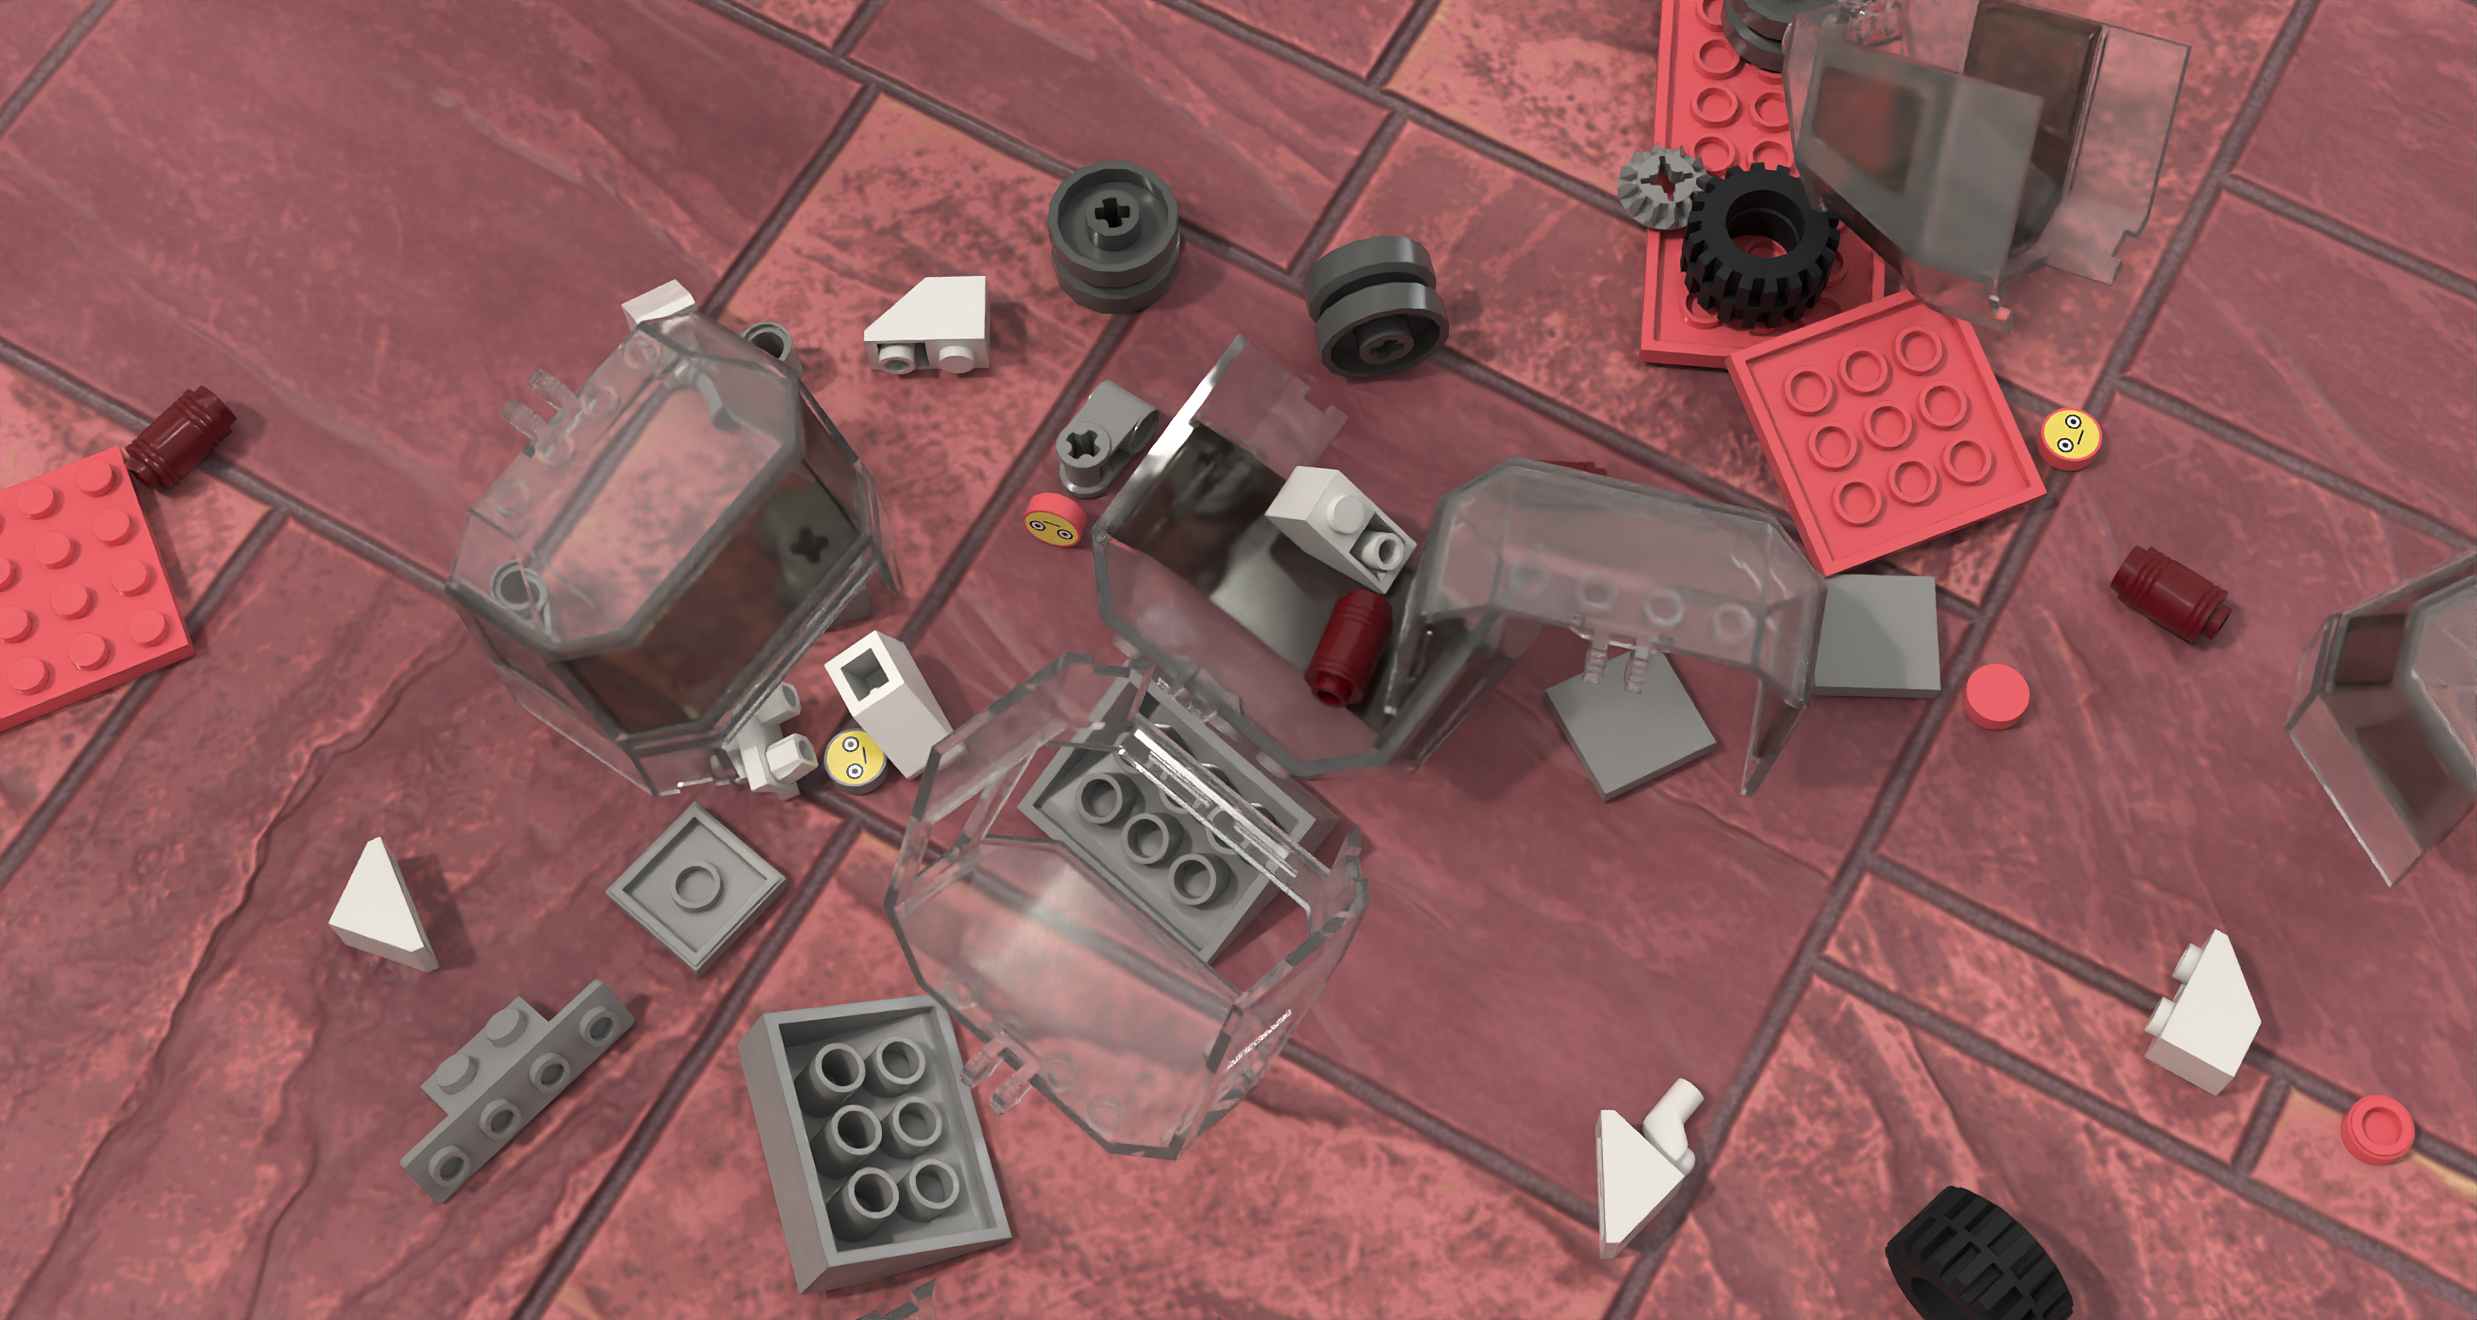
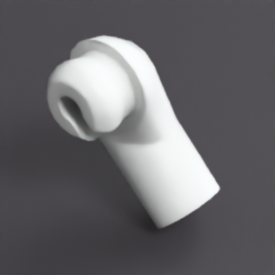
[1642,1078,1704,1176]

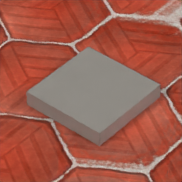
[1807,573,1941,699]
[1543,639,1716,803]
[605,801,789,978]

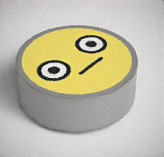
[824,728,889,795]

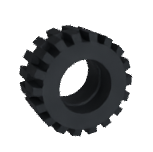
[1680,162,1841,329]
[1885,1186,2074,1320]

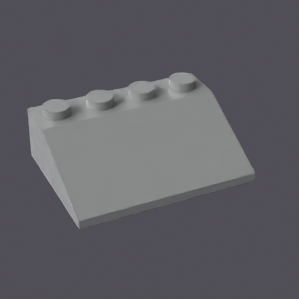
[1016,658,1340,971]
[737,993,1012,1295]

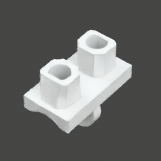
[709,680,818,801]

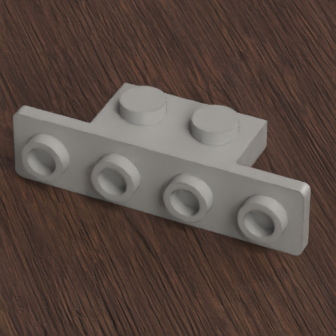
[400,979,635,1204]

